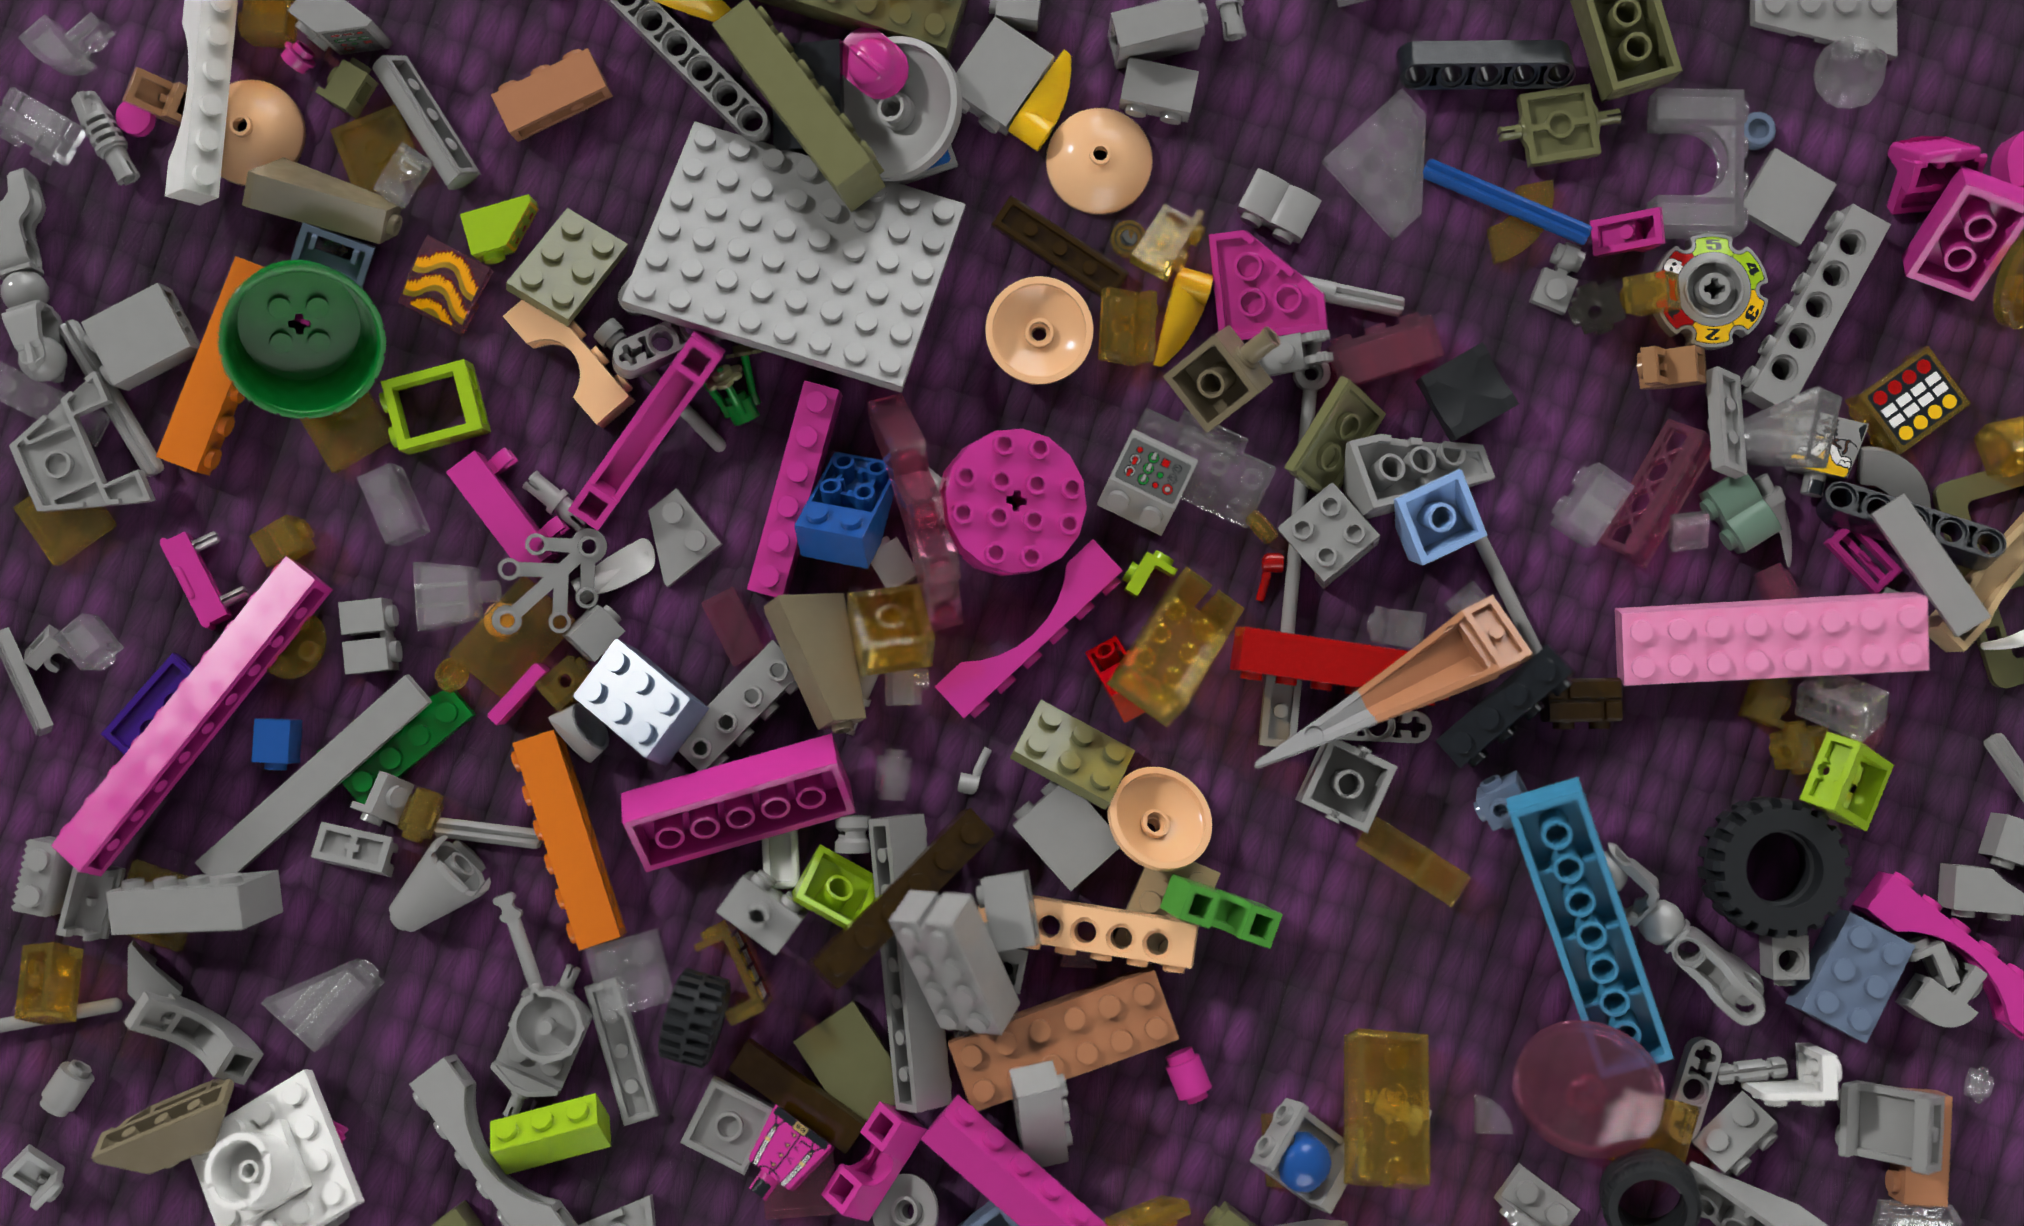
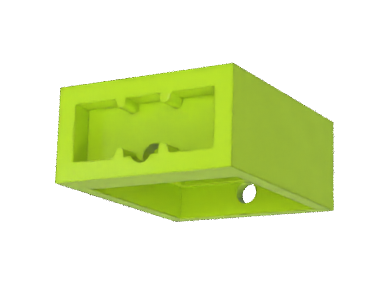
[379,359,491,455]
[1799,732,1894,832]

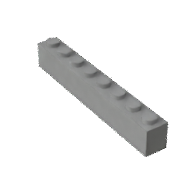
[868,814,952,1113]

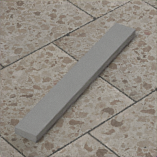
[195,674,433,876]

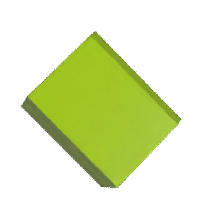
[792,844,875,928]

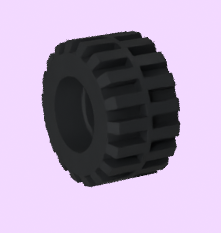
[658,968,731,1069]

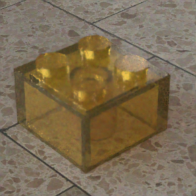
[847,584,935,677]

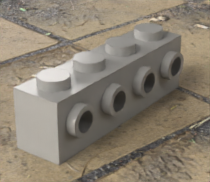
[678,640,799,771]

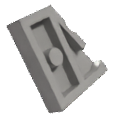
[648,488,723,588]

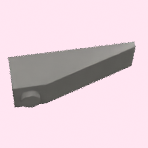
[1343,434,1495,519]
[1675,1161,1828,1226]

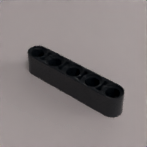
[1396,40,1576,90]
[1816,481,2007,571]

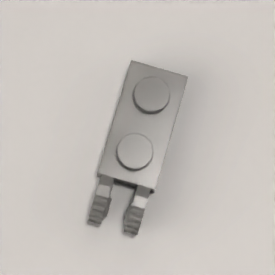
[1244,330,1334,377]

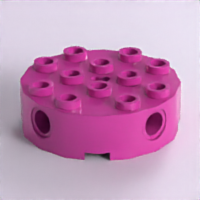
[937,429,1087,576]

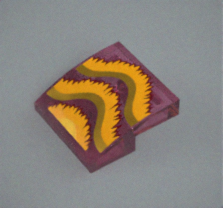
[398,235,494,336]

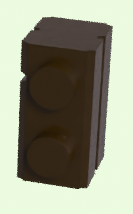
[1541,678,1623,729]

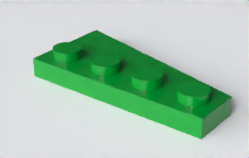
[316,687,477,804]

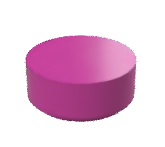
[115,102,156,137]

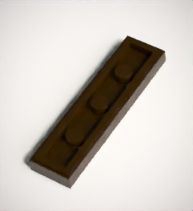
[991,195,1129,304]
[728,1038,867,1154]

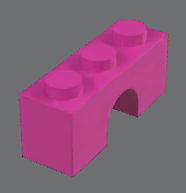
[821,1101,927,1222]

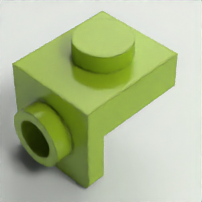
[1122,550,1178,598]

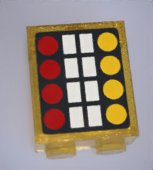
[1844,346,1971,455]
[694,920,773,1026]

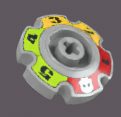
[1650,233,1768,350]

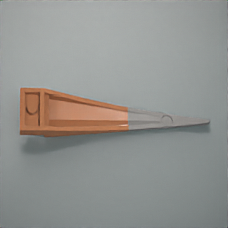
[1254,595,1533,769]

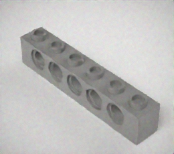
[1741,204,1891,417]

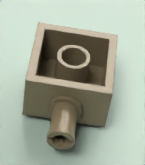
[1163,325,1281,433]

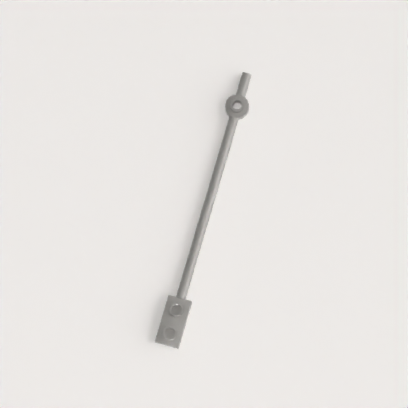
[1258,342,1331,747]

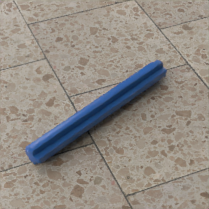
[1422,159,1592,245]

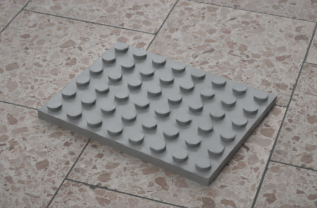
[621,121,966,393]

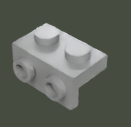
[1691,1090,1778,1177]

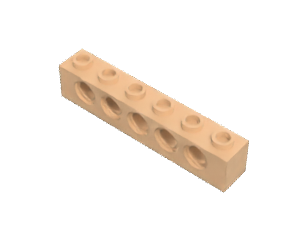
[978,895,1199,973]

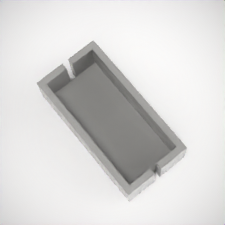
[889,890,1020,1035]

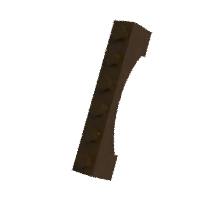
[807,808,995,990]

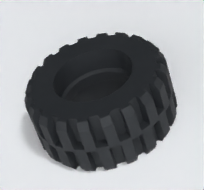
[1697,796,1852,939]

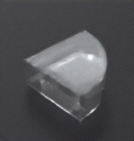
[1474,1095,1513,1134]

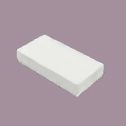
[762,830,800,889]

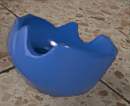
[1278,1131,1332,1193]

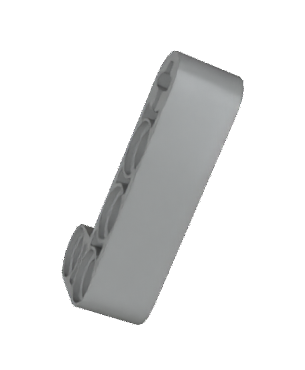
[612,321,723,379]

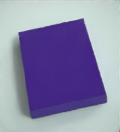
[101,653,194,755]

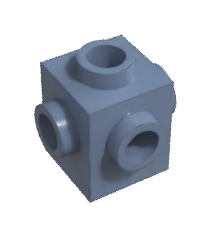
[1473,770,1528,831]

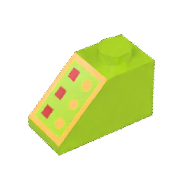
[460,194,539,264]

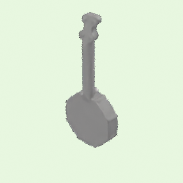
[493,892,588,1065]

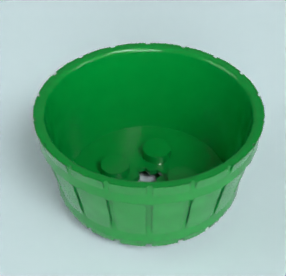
[218,260,386,419]

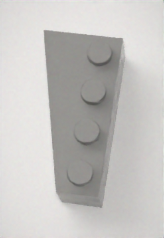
[106,870,283,935]

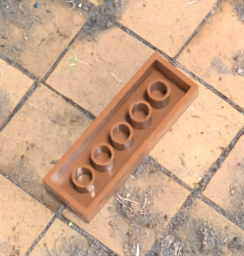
[948,964,1179,1111]

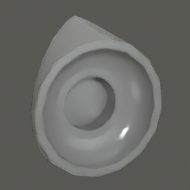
[548,703,609,763]

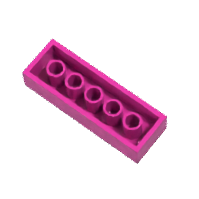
[621,733,856,872]

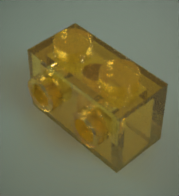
[14,942,83,1025]

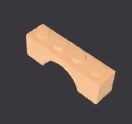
[503,300,635,429]

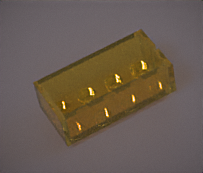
[1107,566,1245,727]
[1344,1028,1430,1190]

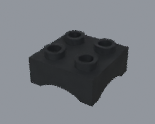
[1415,342,1519,442]

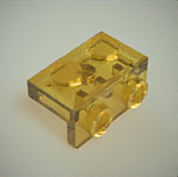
[1129,204,1206,282]

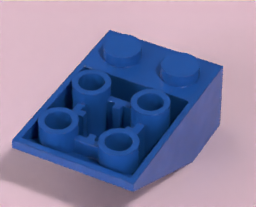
[794,452,901,569]

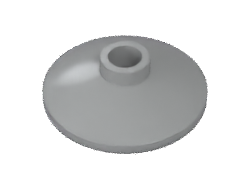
[872,1174,939,1226]

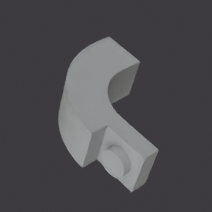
[124,991,264,1085]

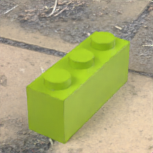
[490,1093,611,1175]

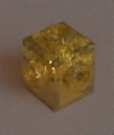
[1769,721,1829,775]

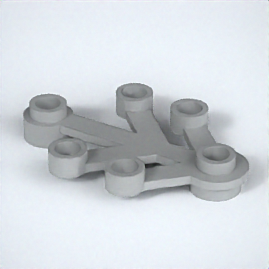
[492,528,607,635]

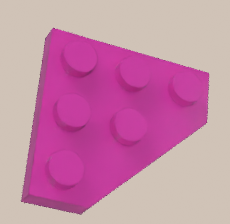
[1208,230,1328,340]

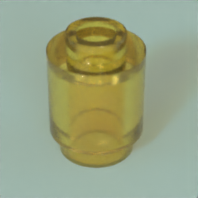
[397,787,444,843]

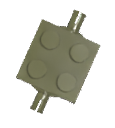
[1497,84,1621,168]

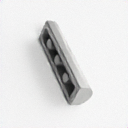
[373,55,480,190]

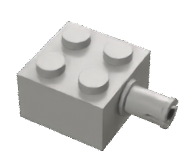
[716,869,809,956]

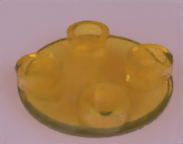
[267,614,327,679]

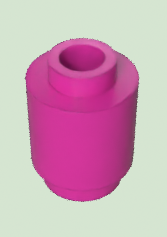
[1165,1046,1212,1104]

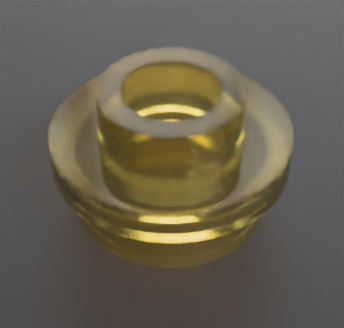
[435,657,470,692]

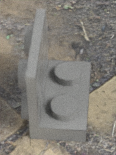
[1278,483,1380,589]
[1493,1163,1581,1226]

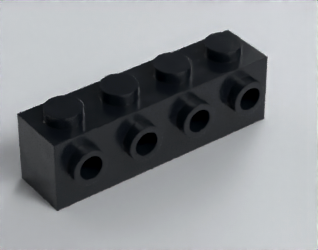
[1436,644,1576,768]

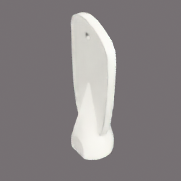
[571,538,655,604]

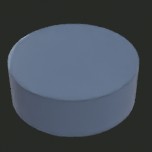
[1736,112,1776,150]

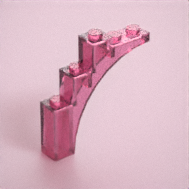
[867,393,964,633]

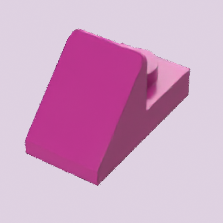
[1590,207,1666,257]

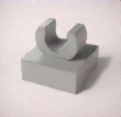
[24,624,72,673]

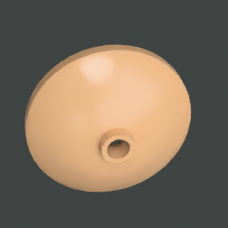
[221,80,306,186]
[1046,108,1152,215]
[986,276,1093,385]
[1107,767,1212,871]

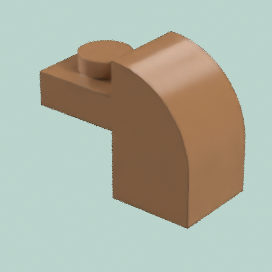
[122,67,187,127]
[1637,345,1707,390]

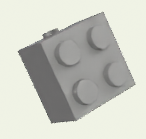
[1295,739,1398,833]

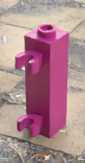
[446,447,570,578]

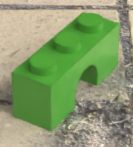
[1160,873,1283,948]

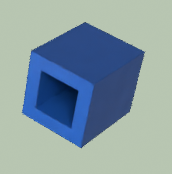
[252,718,303,770]

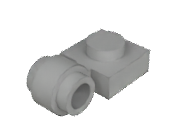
[1529,242,1586,315]

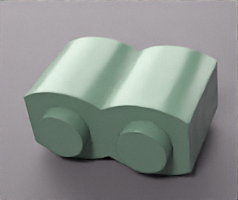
[1699,473,1782,554]

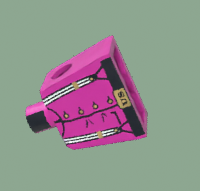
[748,1105,835,1201]

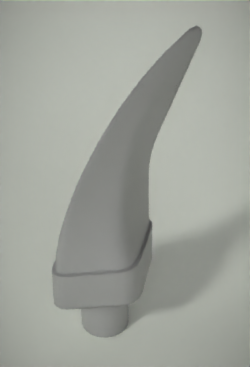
[1754,473,1792,568]

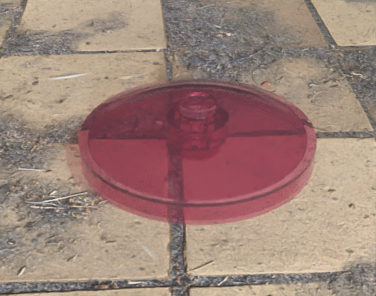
[1512,1020,1665,1158]

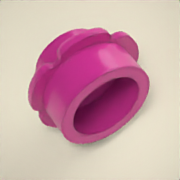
[281,41,316,74]

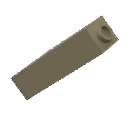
[242,158,403,244]
[764,593,866,734]

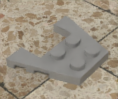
[9,371,156,513]

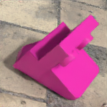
[1887,136,1988,215]

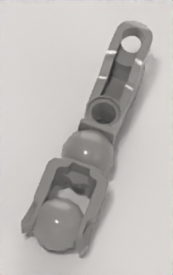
[0,168,67,383]
[1604,842,1765,1026]

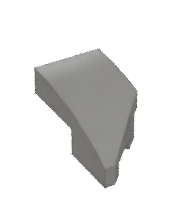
[128,940,183,1002]

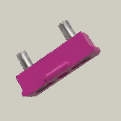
[159,531,249,630]

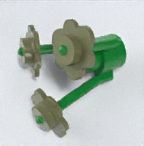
[703,343,763,426]

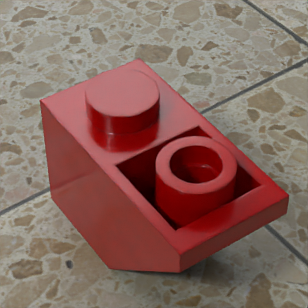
[1085,635,1156,723]

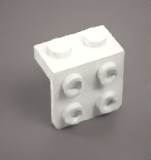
[1741,1043,1842,1107]

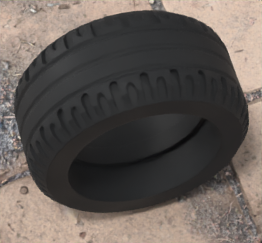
[1599,1148,1702,1226]

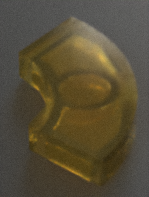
[1487,180,1554,264]

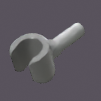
[958,747,992,794]

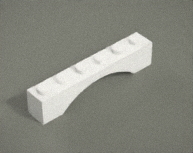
[165,0,238,205]

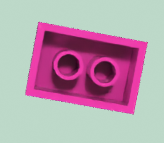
[1901,165,2024,301]

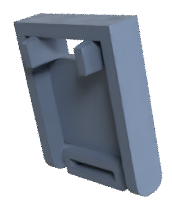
[291,222,376,288]

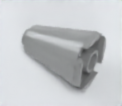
[389,835,491,932]

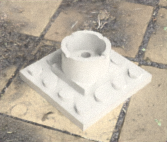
[190,1069,364,1226]

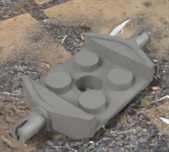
[490,964,593,1117]

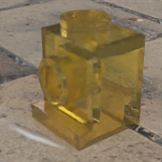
[534,656,593,711]
[1738,677,1792,729]

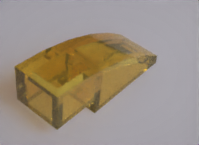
[1356,816,1471,908]

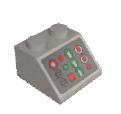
[288,0,393,55]
[1096,429,1198,536]

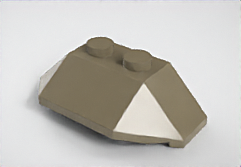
[91,1079,235,1174]

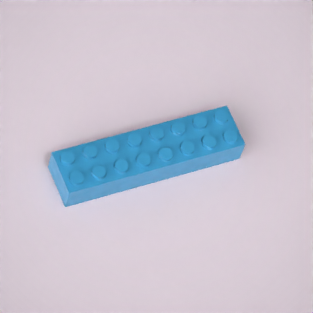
[1506,777,1674,1078]

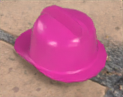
[843,27,909,99]

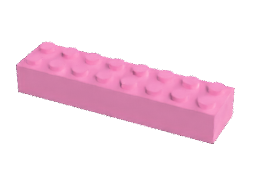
[1615,592,1929,686]

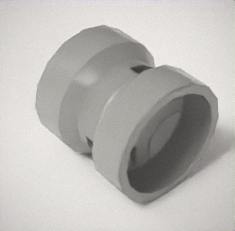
[835,815,871,854]

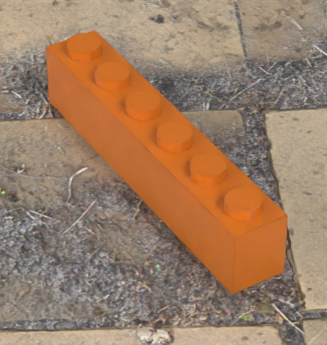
[156,256,264,476]
[511,729,627,951]

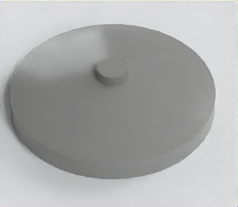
[843,36,963,181]

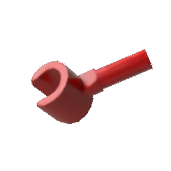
[1255,553,1284,602]

